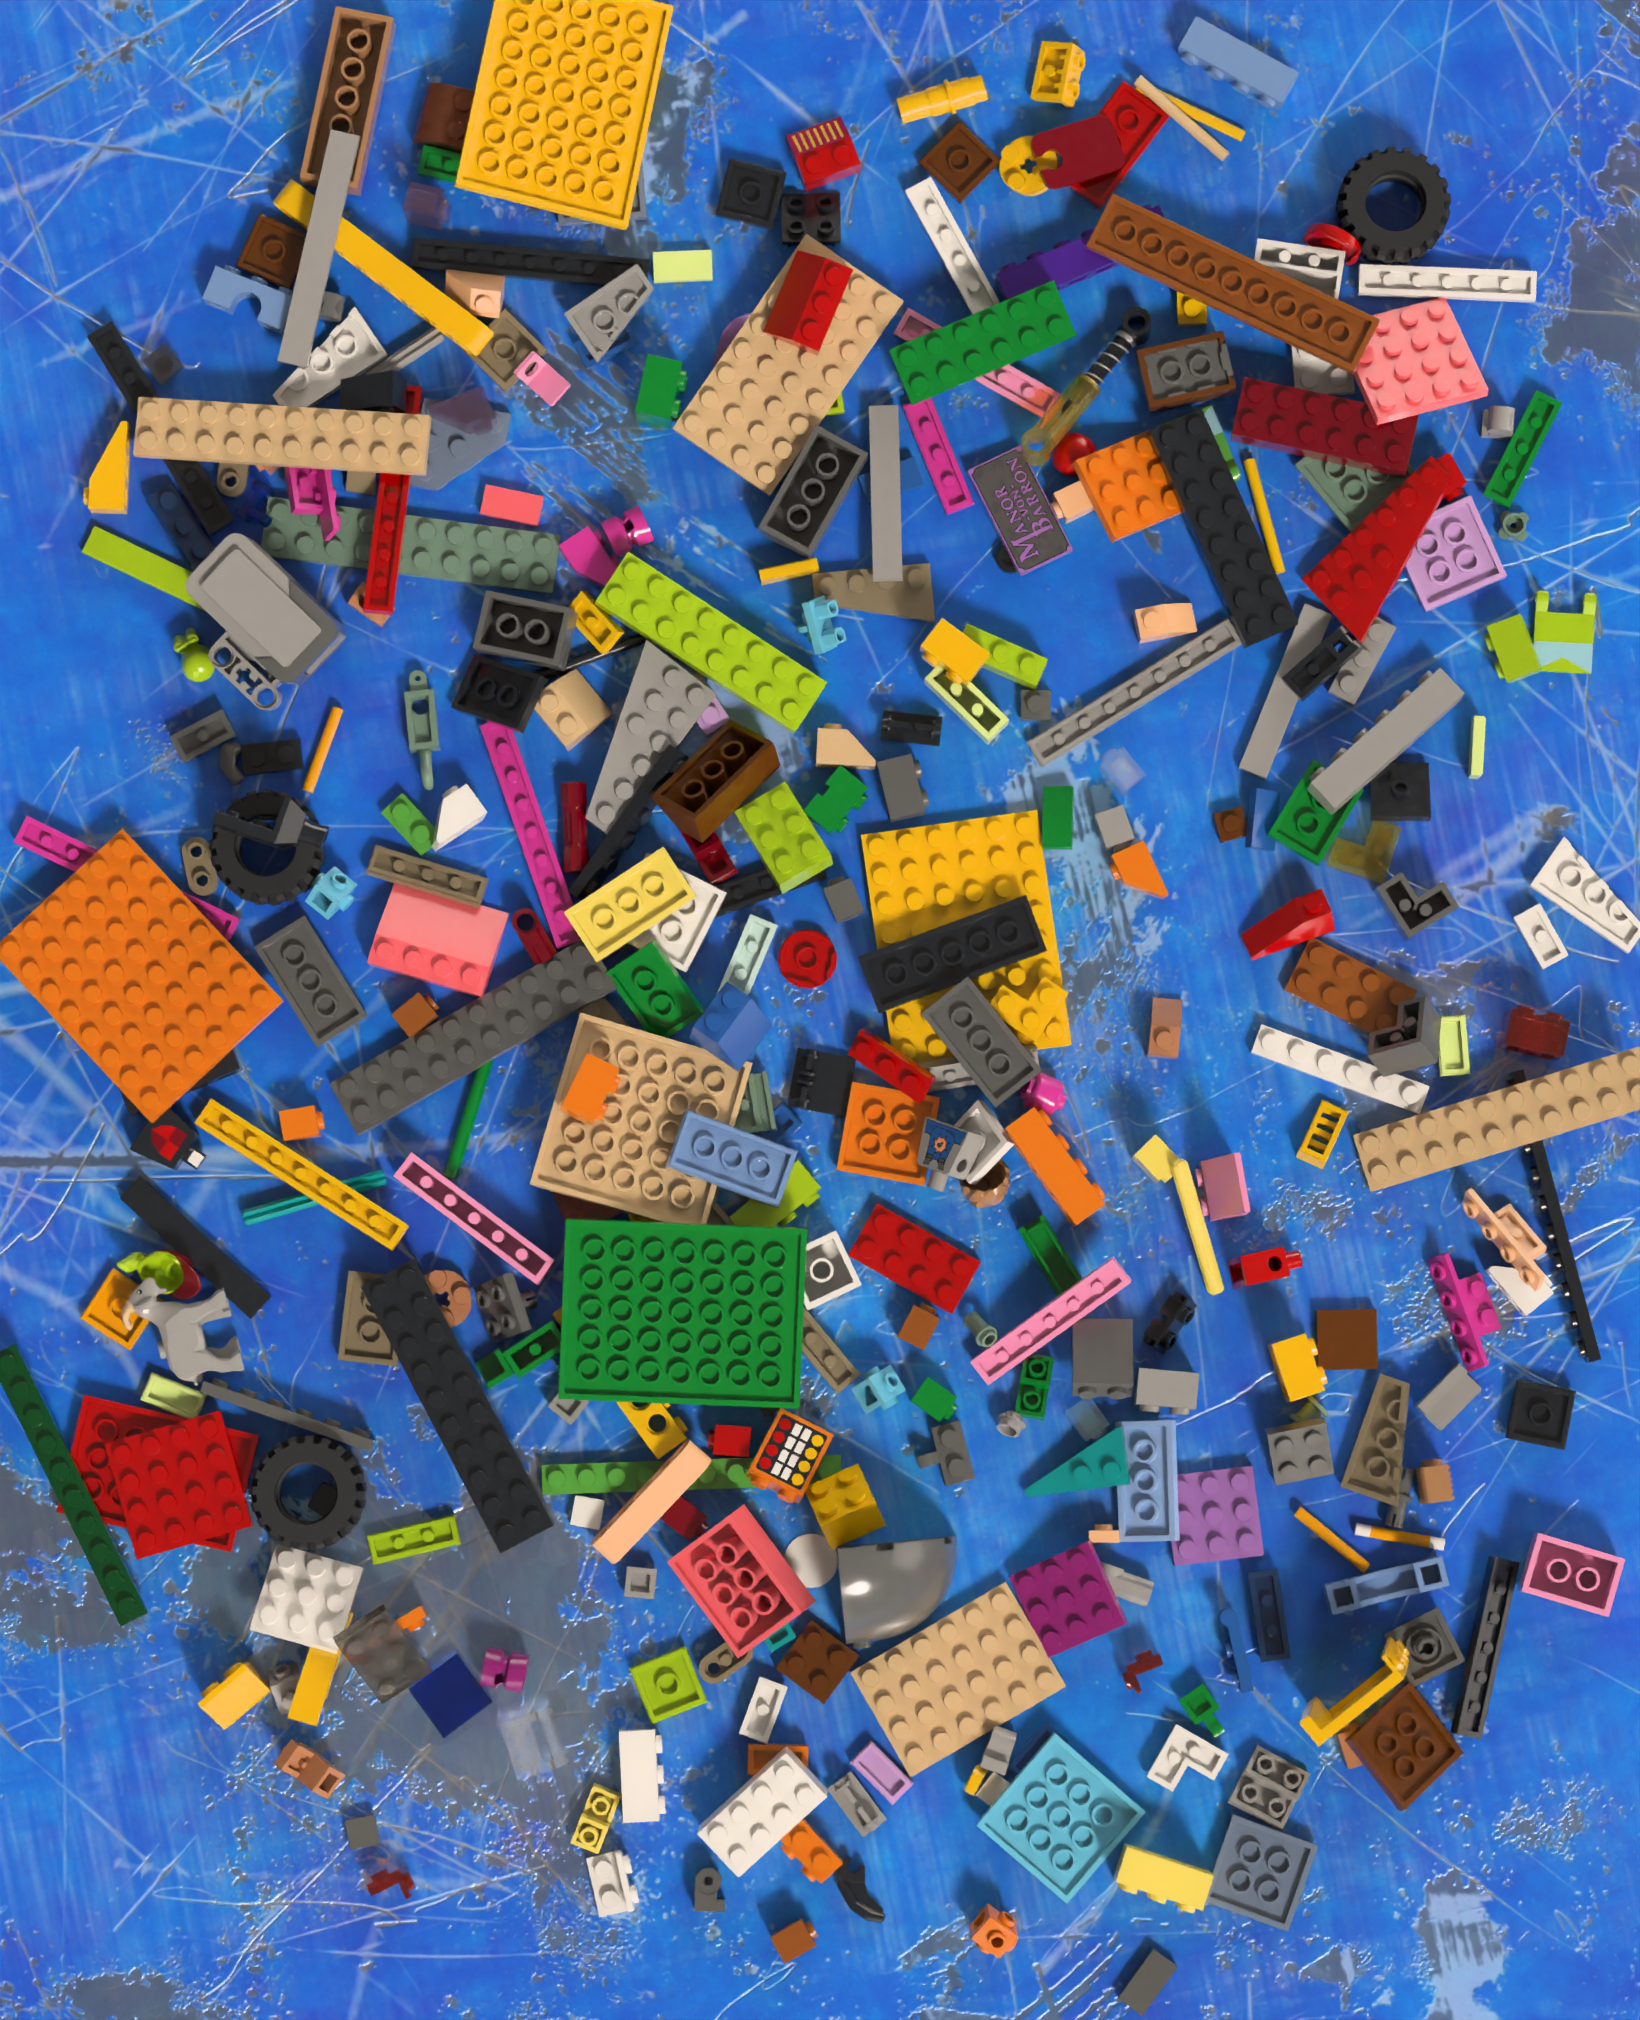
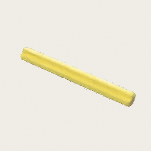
[1170,1159,1224,1295]

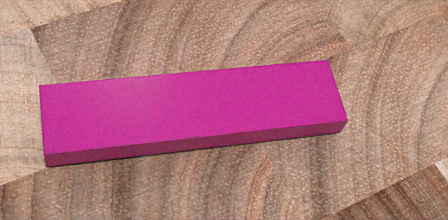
[902,398,974,516]

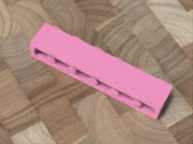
[394,1152,556,1285]

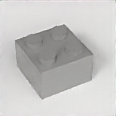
[1133,1368,1199,1415]

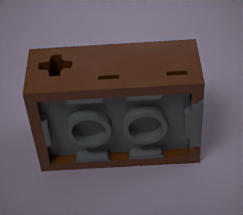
[1135,331,1237,414]

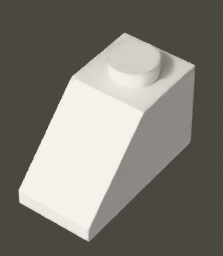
[432,784,487,852]
[1485,1266,1554,1317]

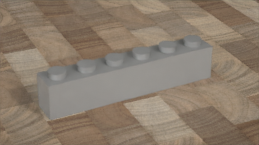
[1307,668,1465,816]

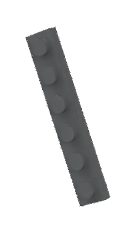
[200,1377,376,1452]

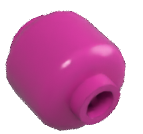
[1020,1072,1067,1116]

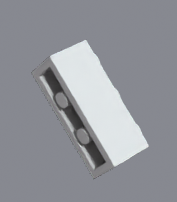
[619,1728,666,1823]

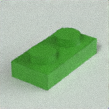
[381,793,435,857]

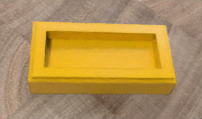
[759,557,819,585]

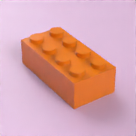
[1004,1107,1106,1227]

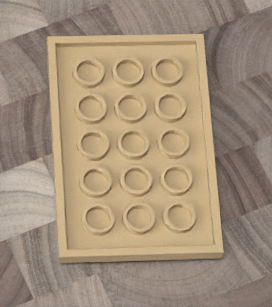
[850,1581,1066,1777]

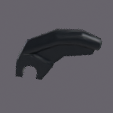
[837,1855,885,1923]

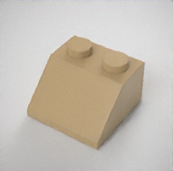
[534,669,614,751]

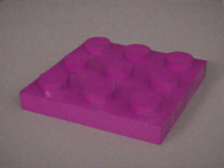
[1009,1540,1128,1658]

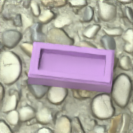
[850,1741,914,1805]

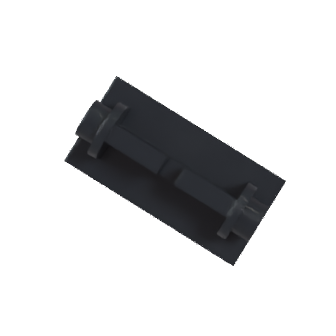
[880,710,942,746]
[1143,1291,1197,1355]

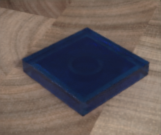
[408,1653,493,1738]

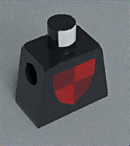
[130,1108,207,1171]

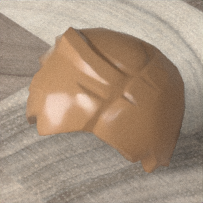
[959,1159,1011,1208]

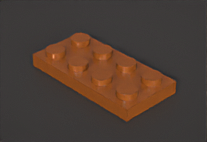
[1284,938,1417,1034]

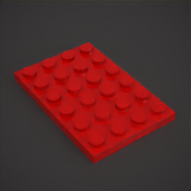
[56,1395,260,1552]

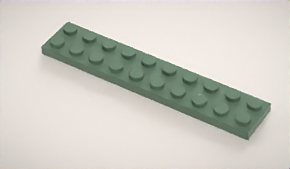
[261,497,561,595]

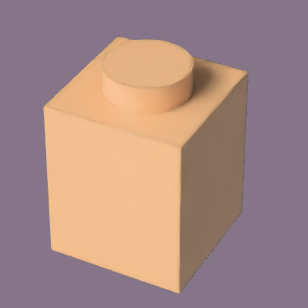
[1050,480,1095,524]

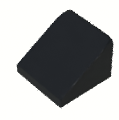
[308,1482,336,1517]

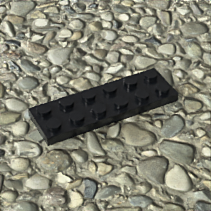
[858,895,1047,1014]

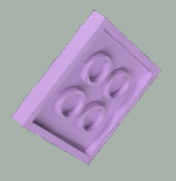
[1404,495,1507,613]

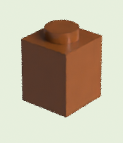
[391,992,439,1039]
[897,1303,940,1351]
[770,1917,818,1964]

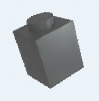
[823,876,864,925]

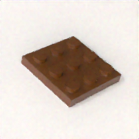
[1345,1682,1464,1811]

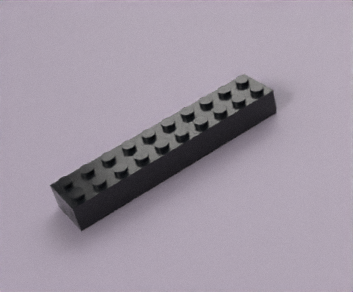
[361,1258,555,1554]

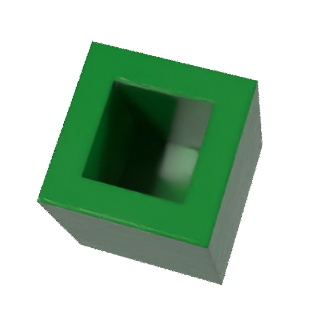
[911,1377,958,1422]

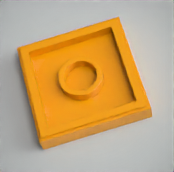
[80,1268,164,1351]

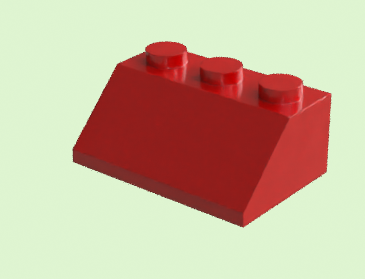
[763,250,853,356]

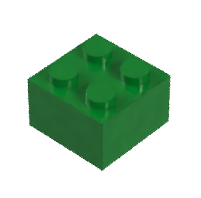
[635,354,688,430]

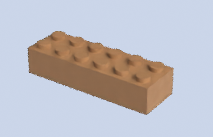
[300,6,396,196]

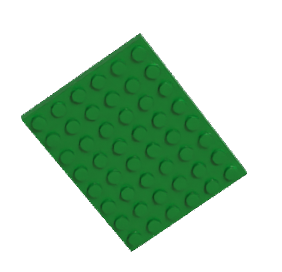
[558,1218,807,1409]

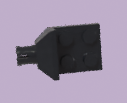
[212,796,330,850]

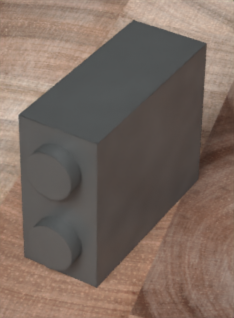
[1071,1318,1134,1400]

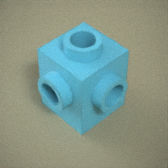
[305,866,357,920]
[851,1365,906,1414]

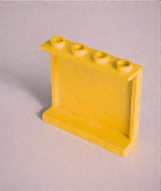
[1299,1636,1410,1747]

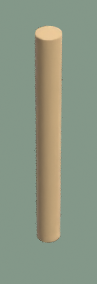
[1134,75,1230,161]

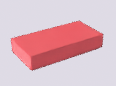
[480,484,544,527]

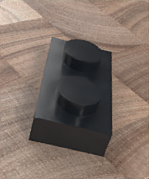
[241,739,304,776]

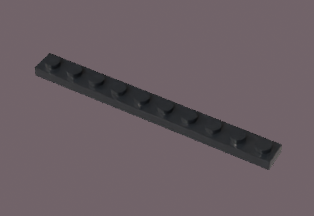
[1506,1069,1601,1363]

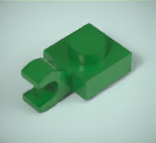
[1178,1684,1225,1738]

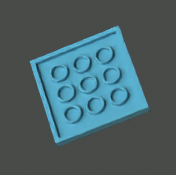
[975,1732,1145,1904]

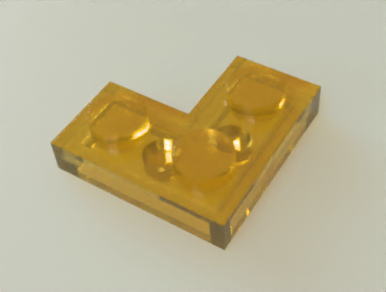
[1326,821,1402,884]

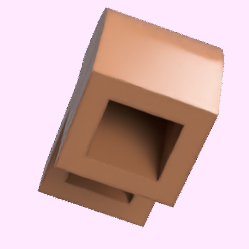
[273,1739,345,1799]

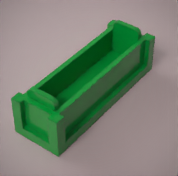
[1017,1214,1082,1296]

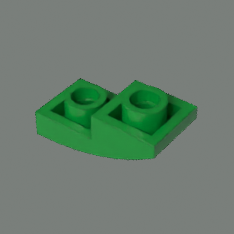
[1042,786,1074,850]
[1014,1354,1054,1421]

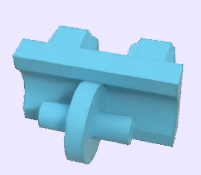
[796,595,846,655]

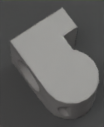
[1480,406,1515,440]
[979,1725,1017,1776]

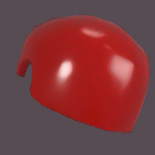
[1051,432,1098,477]

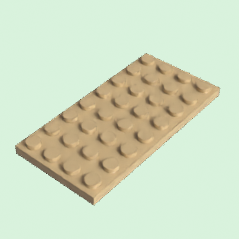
[672,234,904,497]

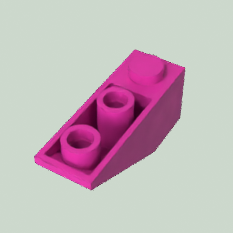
[559,526,620,589]

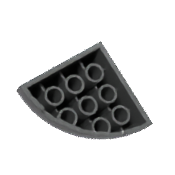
[837,1536,958,1649]

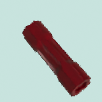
[561,782,589,874]

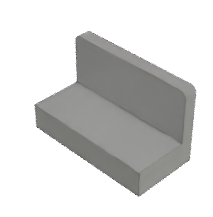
[1415,1363,1481,1430]

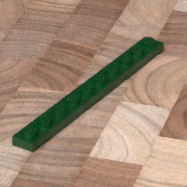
[0,1344,149,1626]

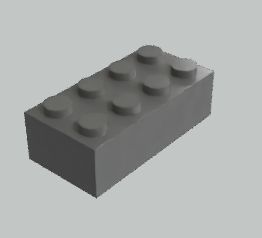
[758,425,868,559]

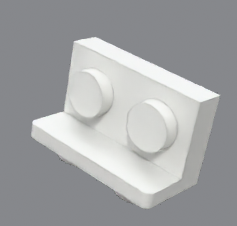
[586,1849,639,1918]

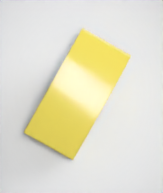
[571,1783,622,1854]

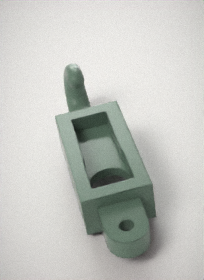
[404,670,441,790]

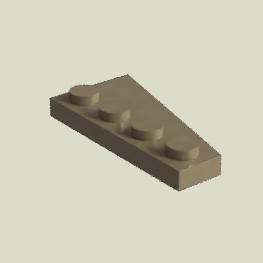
[812,563,935,623]
[1340,1373,1410,1507]

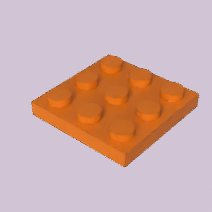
[1072,430,1183,543]
[836,1082,940,1186]

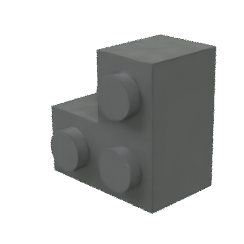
[1374,872,1459,941]
[1367,996,1442,1077]

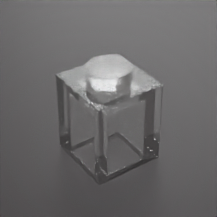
[1099,747,1145,796]

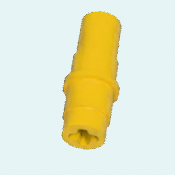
[896,75,988,124]

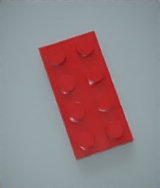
[848,1203,981,1314]

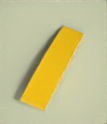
[287,1612,354,1727]

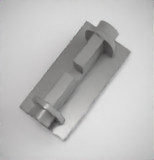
[827,1771,887,1837]

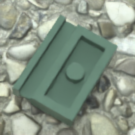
[734,1071,777,1135]

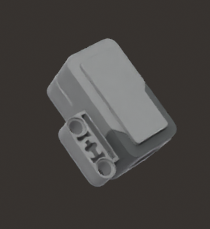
[185,533,347,711]

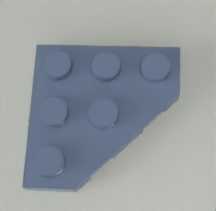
[410,398,512,491]

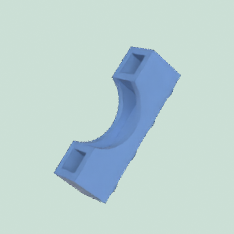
[1322,1556,1450,1615]

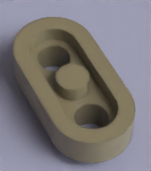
[217,463,250,499]
[182,837,219,897]
[699,1642,754,1684]

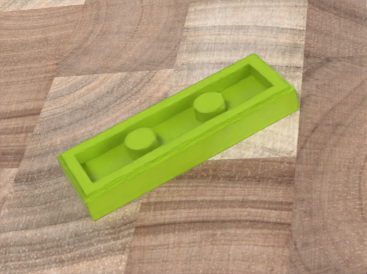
[367,1515,462,1565]

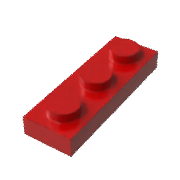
[848,1028,936,1103]

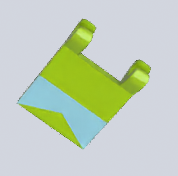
[1533,590,1597,674]

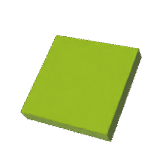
[629,1646,708,1724]

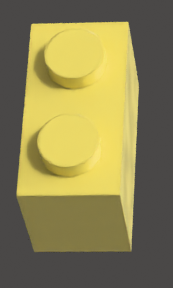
[1132,1134,1179,1184]

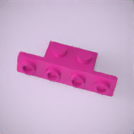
[284,467,341,541]
[1427,1252,1502,1372]

